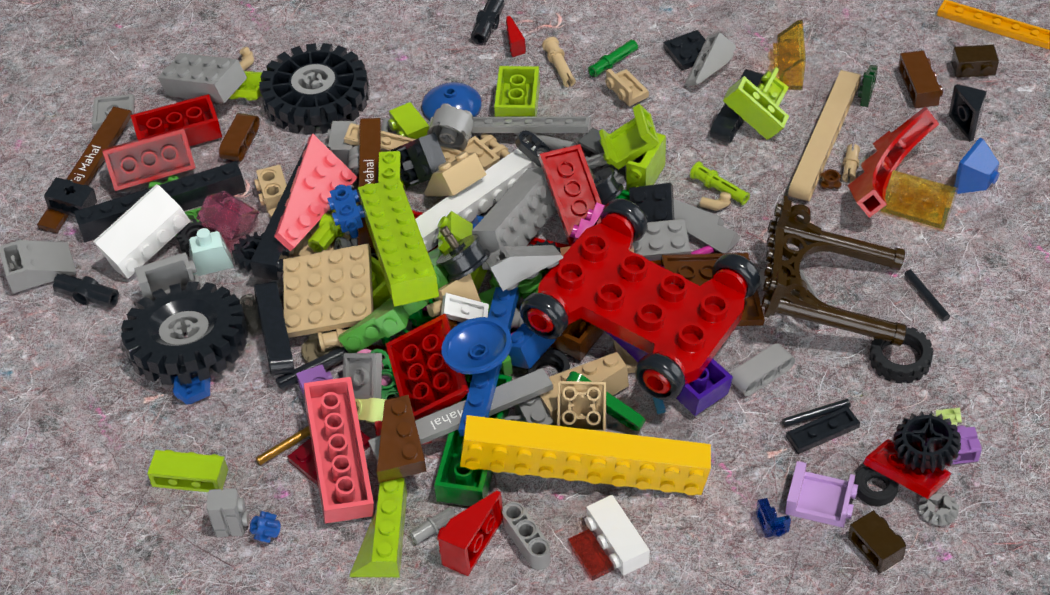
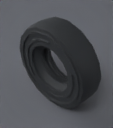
[854,466,899,506]

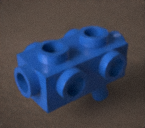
[327,185,365,238]

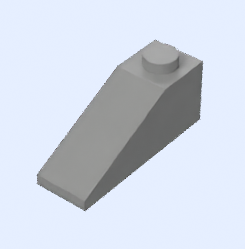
[684,32,736,87]

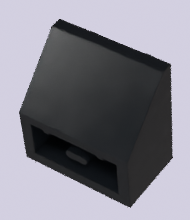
[391,132,446,189]

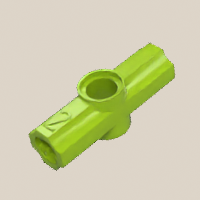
[308,205,358,253]

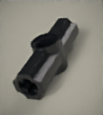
[471,0,505,45]
[52,273,119,308]

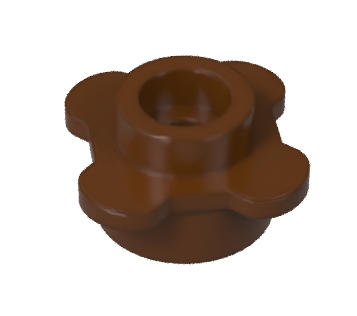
[820,169,842,189]

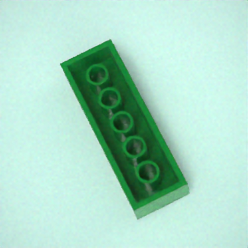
[434,374,512,506]

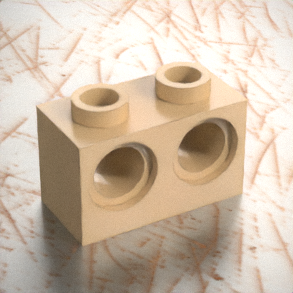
[254,165,287,213]

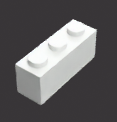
[585,495,650,576]

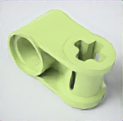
[355,398,386,423]

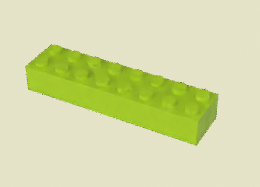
[358,178,439,307]

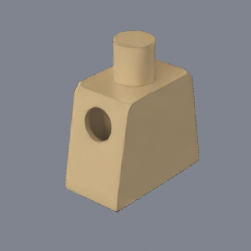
[427,274,481,318]

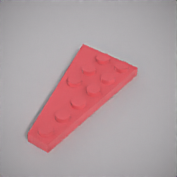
[274,134,358,251]

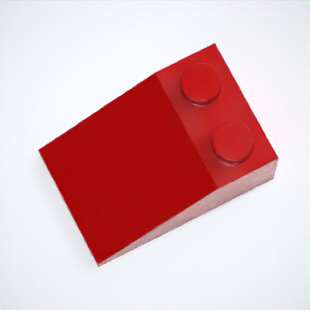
[437,490,503,576]

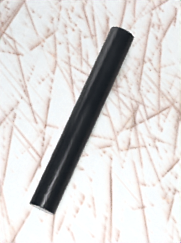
[904,269,950,321]
[782,398,851,428]

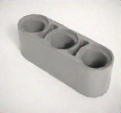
[731,343,795,396]
[502,502,551,570]

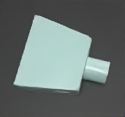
[189,228,234,276]

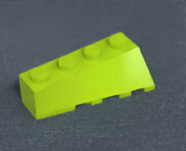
[350,478,407,578]

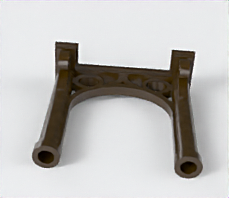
[762,196,906,347]

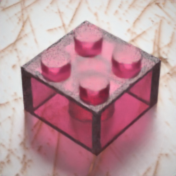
[196,191,259,240]

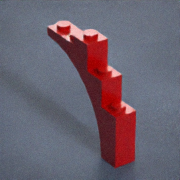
[847,106,939,218]

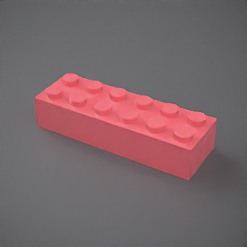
[304,377,374,524]

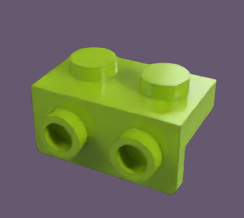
[757,67,789,106]
[229,71,262,101]

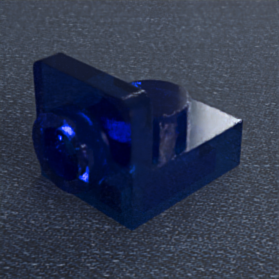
[756,498,791,538]

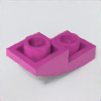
[570,202,605,245]

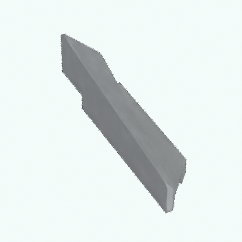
[674,199,740,253]

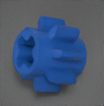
[250,511,281,543]

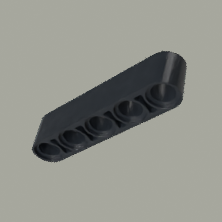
[710,69,764,143]
[254,282,294,376]

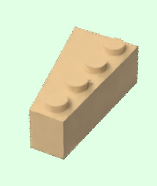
[539,352,629,426]

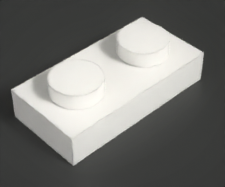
[441,293,489,322]

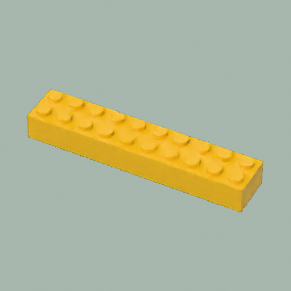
[460,415,711,495]

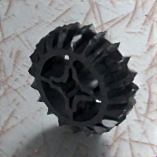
[893,411,961,474]

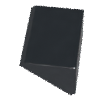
[948,84,987,141]

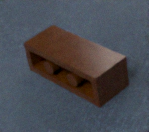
[898,50,943,109]

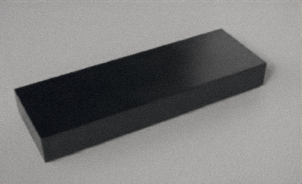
[786,406,860,454]

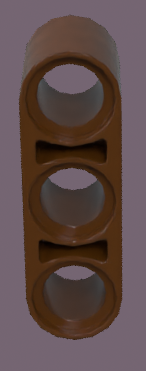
[219,113,260,162]

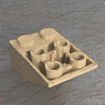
[557,381,606,432]

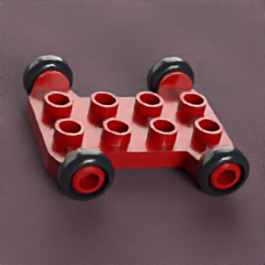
[520,198,760,400]

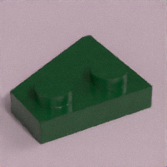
[858,65,878,107]

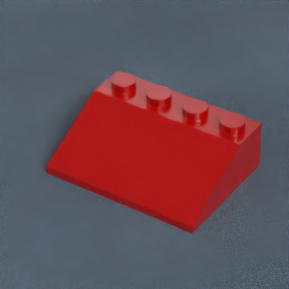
[386,314,469,421]

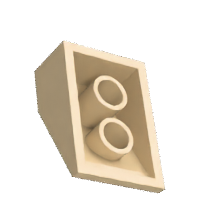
[424,151,487,197]

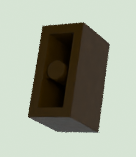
[951,44,999,78]
[848,510,907,573]

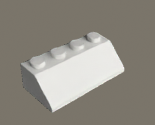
[93,184,191,279]

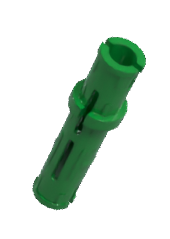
[588,39,638,78]

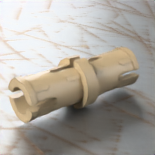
[842,144,860,183]

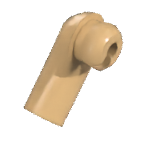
[239,47,254,71]
[700,192,731,211]

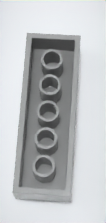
[472,167,557,270]

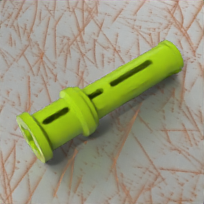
[690,161,750,205]

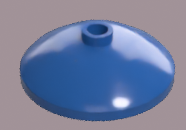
[422,82,482,121]
[442,317,512,374]

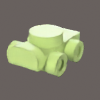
[936,407,962,427]

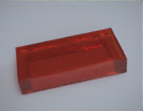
[568,529,614,581]

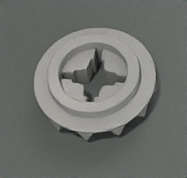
[918,491,959,526]

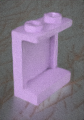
[785,461,858,528]

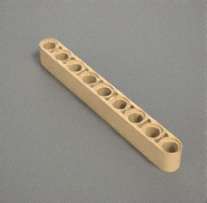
[788,70,861,202]

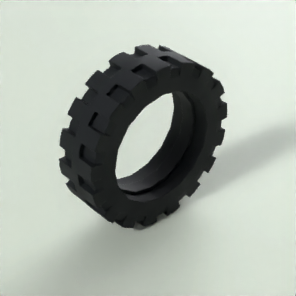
[869,326,934,384]

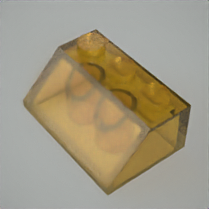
[773,20,806,90]
[881,170,959,230]

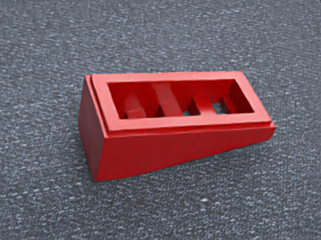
[506,16,526,57]

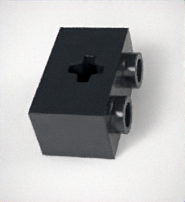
[44,177,97,217]

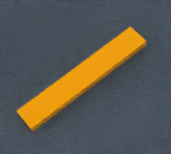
[937,0,1050,50]

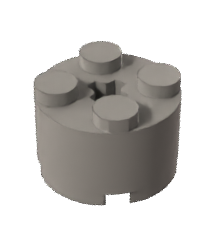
[427,104,474,151]

